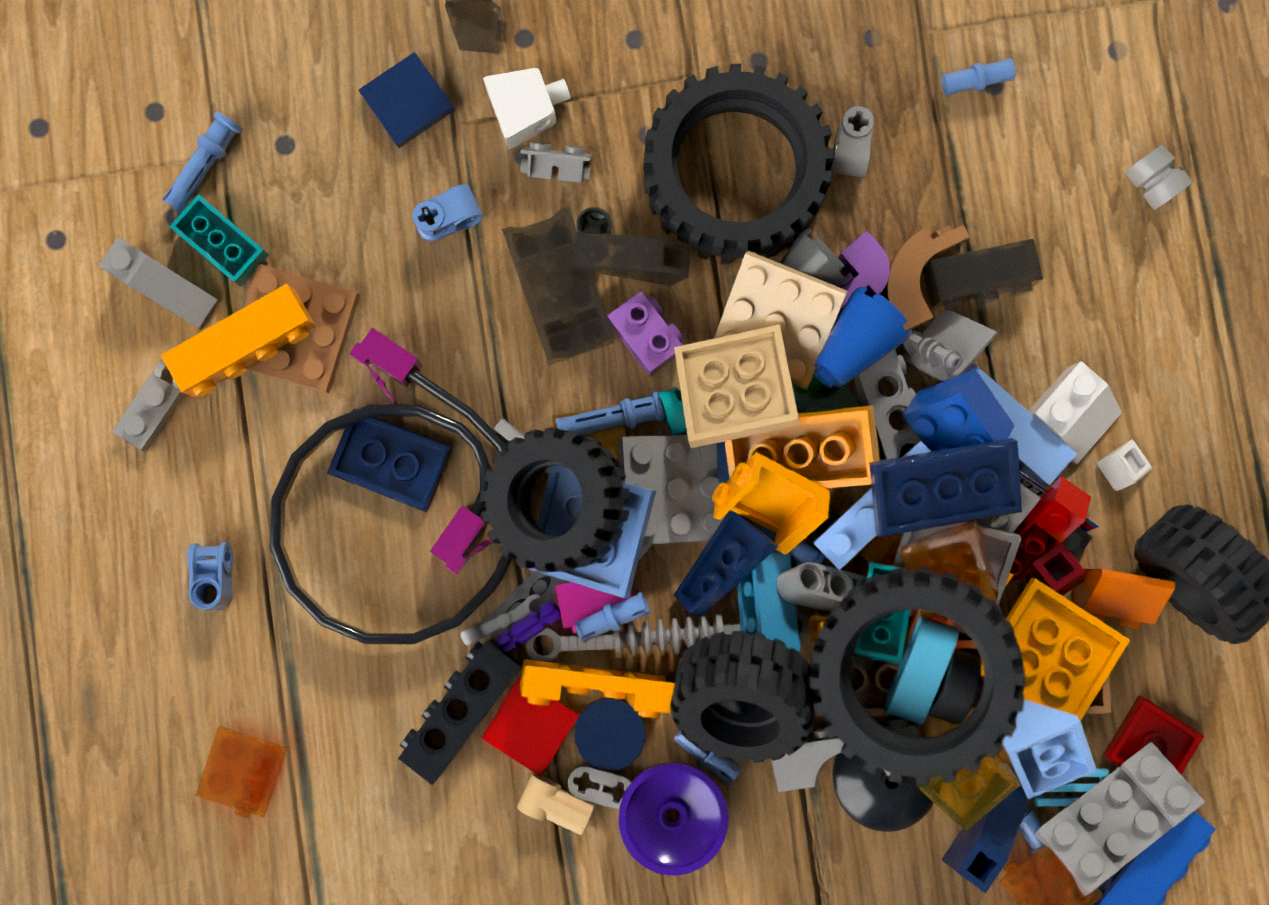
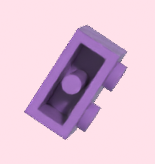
[607,291,684,377]

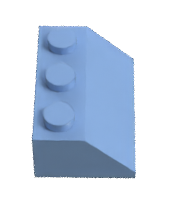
[1002,700,1097,799]

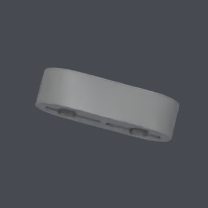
[568,764,632,809]

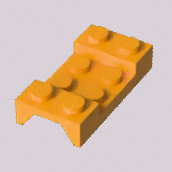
[520,659,674,718]

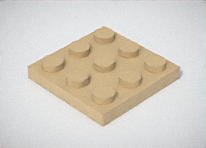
[714,251,848,390]
[674,324,800,448]

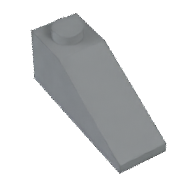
[98,237,219,330]

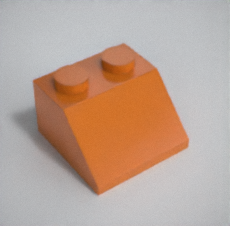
[1072,569,1176,630]

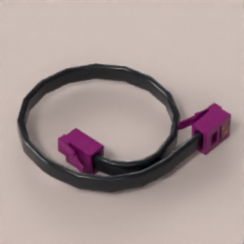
[270,327,512,645]

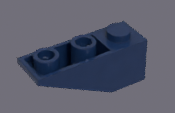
[941,771,1030,893]

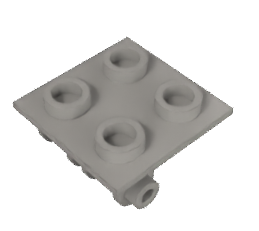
[902,308,998,382]

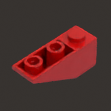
[1010,476,1091,584]

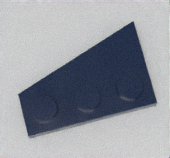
[674,510,779,617]

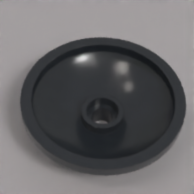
[832,722,940,832]

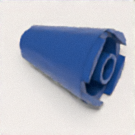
[814,287,912,388]

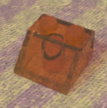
[900,520,999,618]

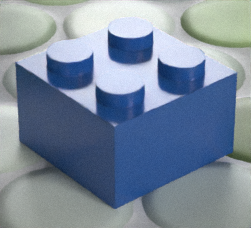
[903,369,1015,452]

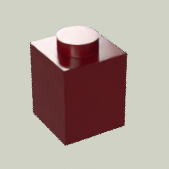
[1032,543,1086,596]

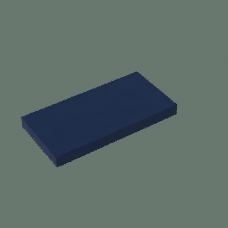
[869,438,1022,537]

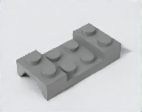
[1034,742,1205,896]

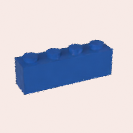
[1079,811,1216,905]

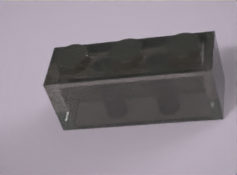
[923,239,1043,311]

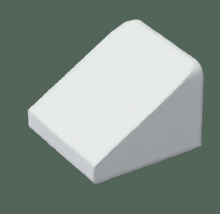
[1097,439,1152,491]

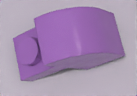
[838,231,890,311]

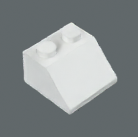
[1029,361,1122,465]

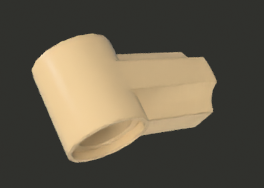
[517,773,594,835]

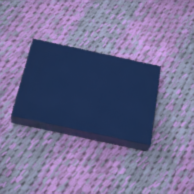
[327,408,453,512]

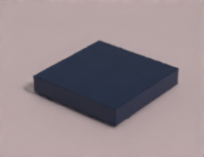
[358,52,455,148]

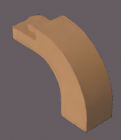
[881,225,970,330]

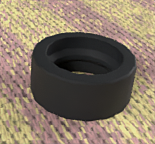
[928,649,981,725]

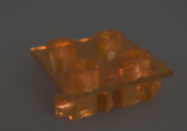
[195,726,287,818]
[999,845,1104,905]

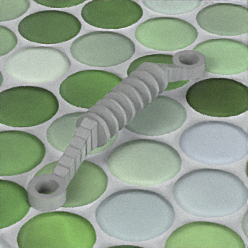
[526,609,809,662]

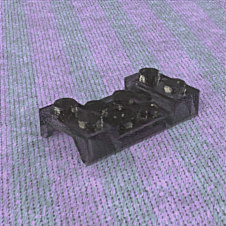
[502,207,615,365]

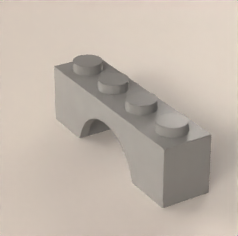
[772,716,920,792]

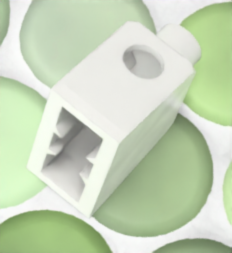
[483,68,571,150]

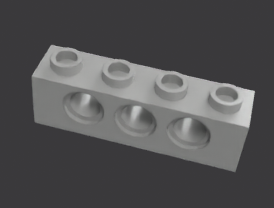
[853,349,921,460]

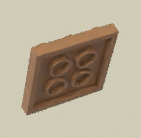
[243,264,360,393]

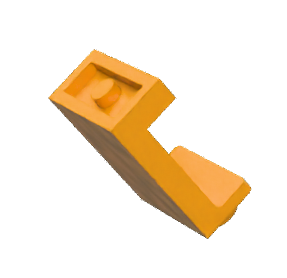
[712,452,830,555]

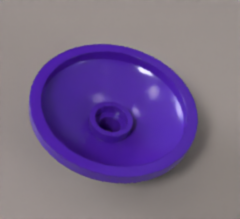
[618,762,728,875]

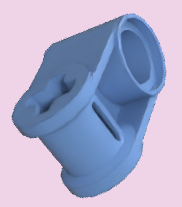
[412,184,484,242]
[187,542,233,611]

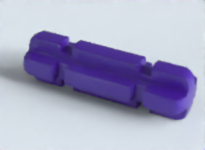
[497,601,561,654]

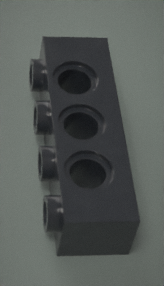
[398,639,523,785]

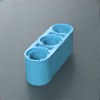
[884,615,959,725]

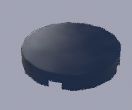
[575,698,645,770]

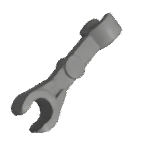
[460,594,542,645]

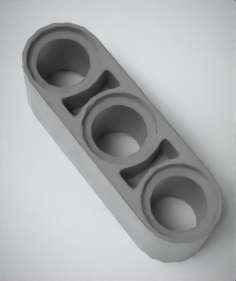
[776,562,867,613]

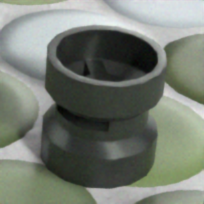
[577,207,612,250]

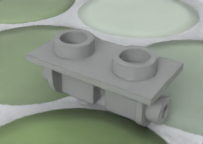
[521,142,593,183]

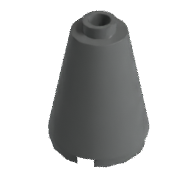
[780,227,854,288]

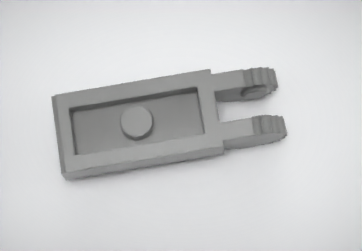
[112,358,184,451]

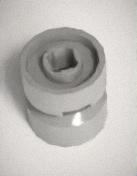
[1124,144,1193,210]

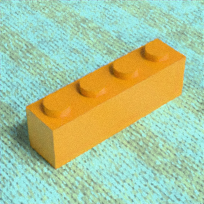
[160,283,316,397]

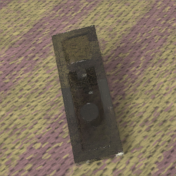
[445,0,508,54]

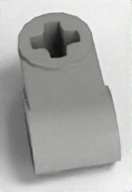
[831,106,874,178]

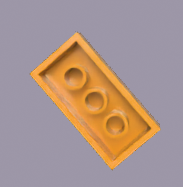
[725,405,880,488]

